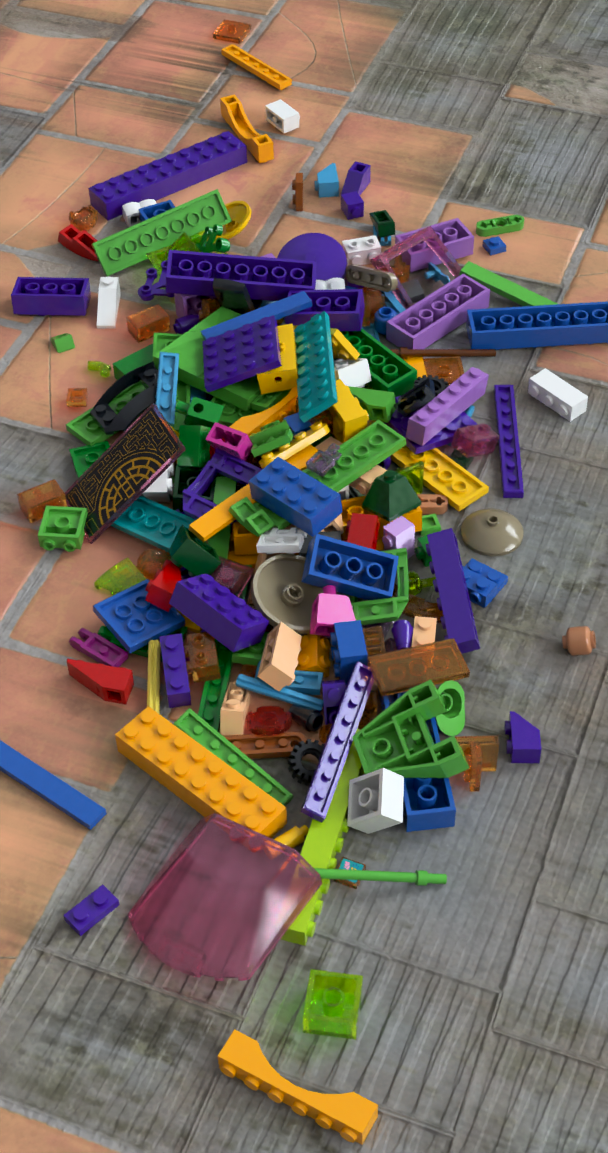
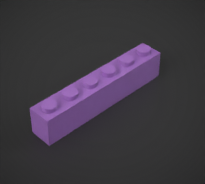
[406,367,489,446]

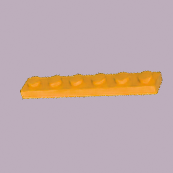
[221,44,292,90]

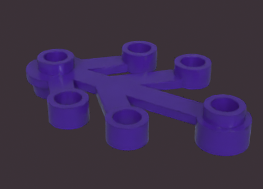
[138,260,174,301]

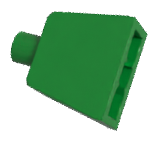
[175,397,224,428]

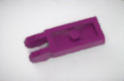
[69,628,129,667]

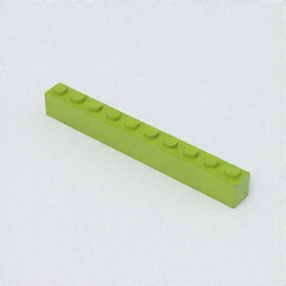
[275,729,365,946]

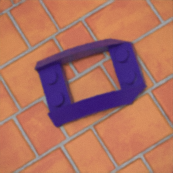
[182,448,262,526]

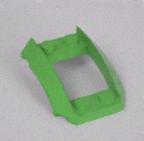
[344,548,409,625]

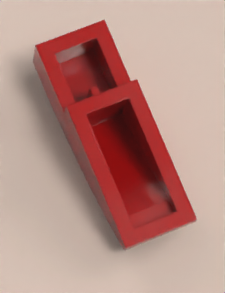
[58,224,99,261]

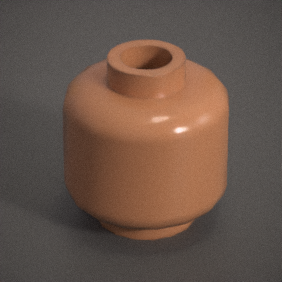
[562,626,596,656]

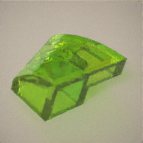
[94,558,146,595]

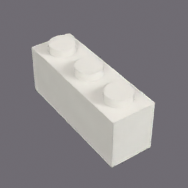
[528,368,588,422]

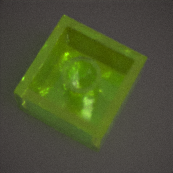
[303,969,363,1040]

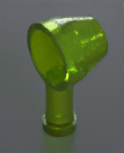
[408,571,436,596]

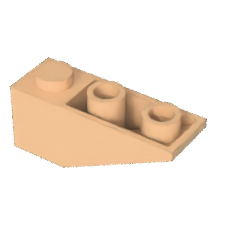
[220,681,251,736]

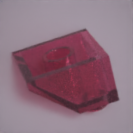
[210,556,254,598]

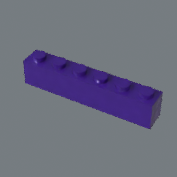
[425,528,480,655]

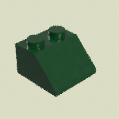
[169,525,221,577]

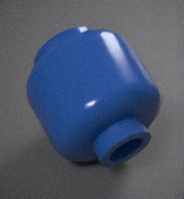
[374,307,398,335]

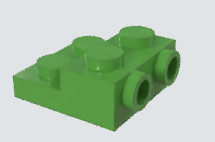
[38,506,88,552]

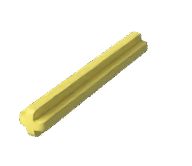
[147,640,161,714]

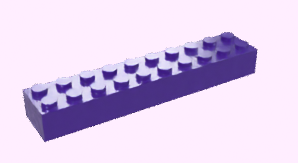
[88,131,247,221]

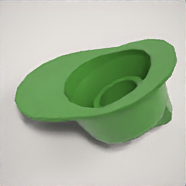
[435,680,465,736]

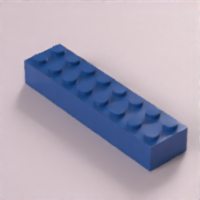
[466,301,608,350]
[376,659,456,832]

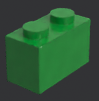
[177,425,211,468]

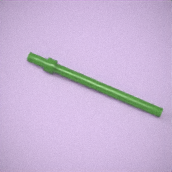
[298,867,447,886]

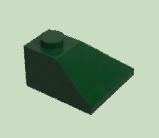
[362,470,421,522]

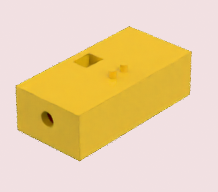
[257,323,298,394]

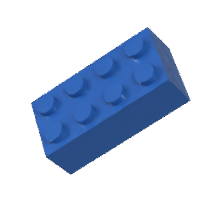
[249,457,343,537]
[301,534,399,600]

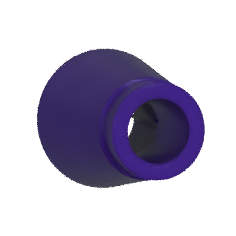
[391,620,413,655]

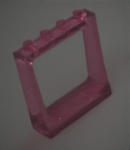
[370,226,462,309]

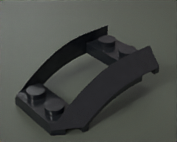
[90,361,177,435]

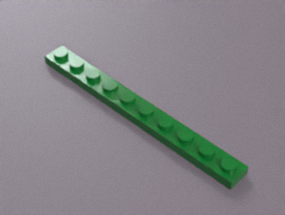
[198,564,252,732]

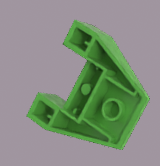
[352,680,470,778]

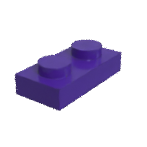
[63,884,120,936]

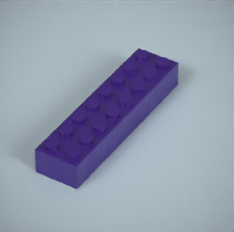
[166,250,317,301]

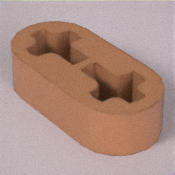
[417,494,448,515]

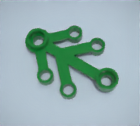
[190,224,230,253]

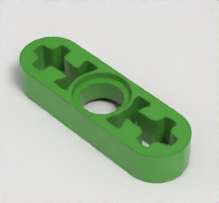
[476,215,524,237]

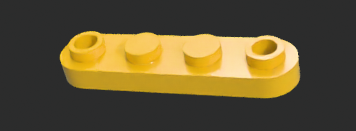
[259,421,330,469]

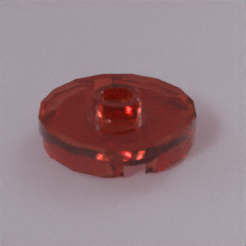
[246,706,292,736]

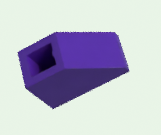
[341,161,371,195]
[322,680,346,730]
[504,711,542,763]

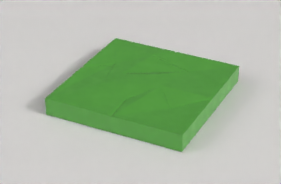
[153,306,261,411]

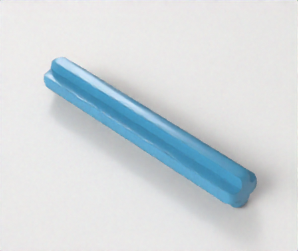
[236,674,323,712]

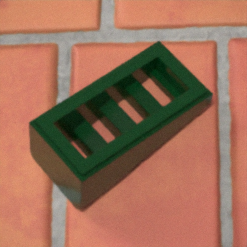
[369,210,396,237]

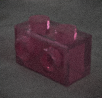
[451,423,500,458]

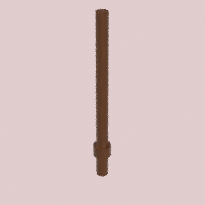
[390,347,496,359]

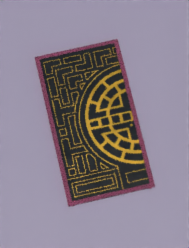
[62,403,186,544]

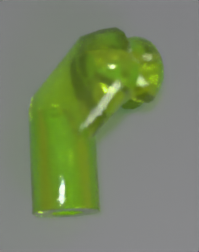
[87,361,112,377]

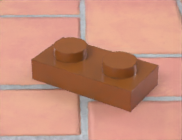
[292,173,303,211]

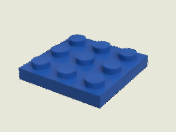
[93,579,185,653]

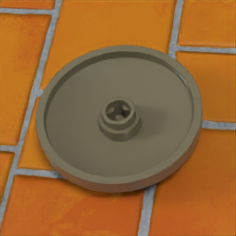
[250,554,337,634]

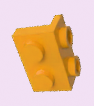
[295,633,331,678]

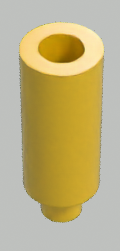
[263,825,309,861]

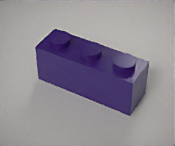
[159,633,191,708]

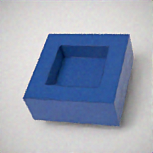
[483,236,506,256]

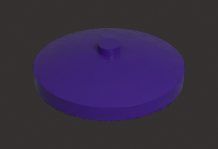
[277,233,347,281]

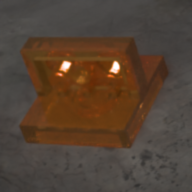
[455,735,499,792]

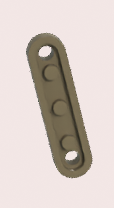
[345,264,398,292]

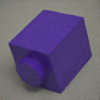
[341,191,364,220]

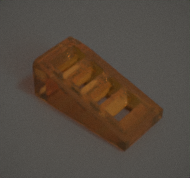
[362,626,387,670]

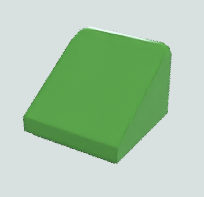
[50,333,75,353]

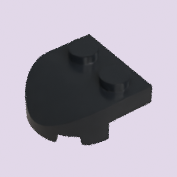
[394,378,435,418]

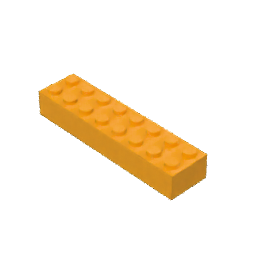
[115,706,287,855]

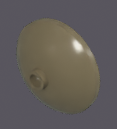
[461,508,524,556]

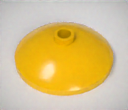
[208,201,252,241]

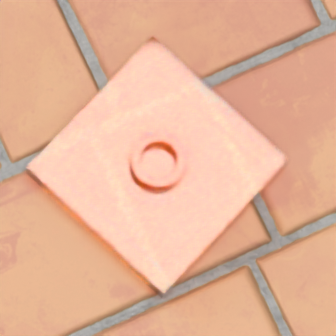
[213,20,251,44]

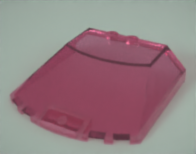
[128,813,322,981]

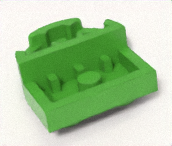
[249,419,293,458]

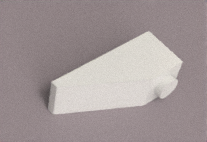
[97,277,121,329]

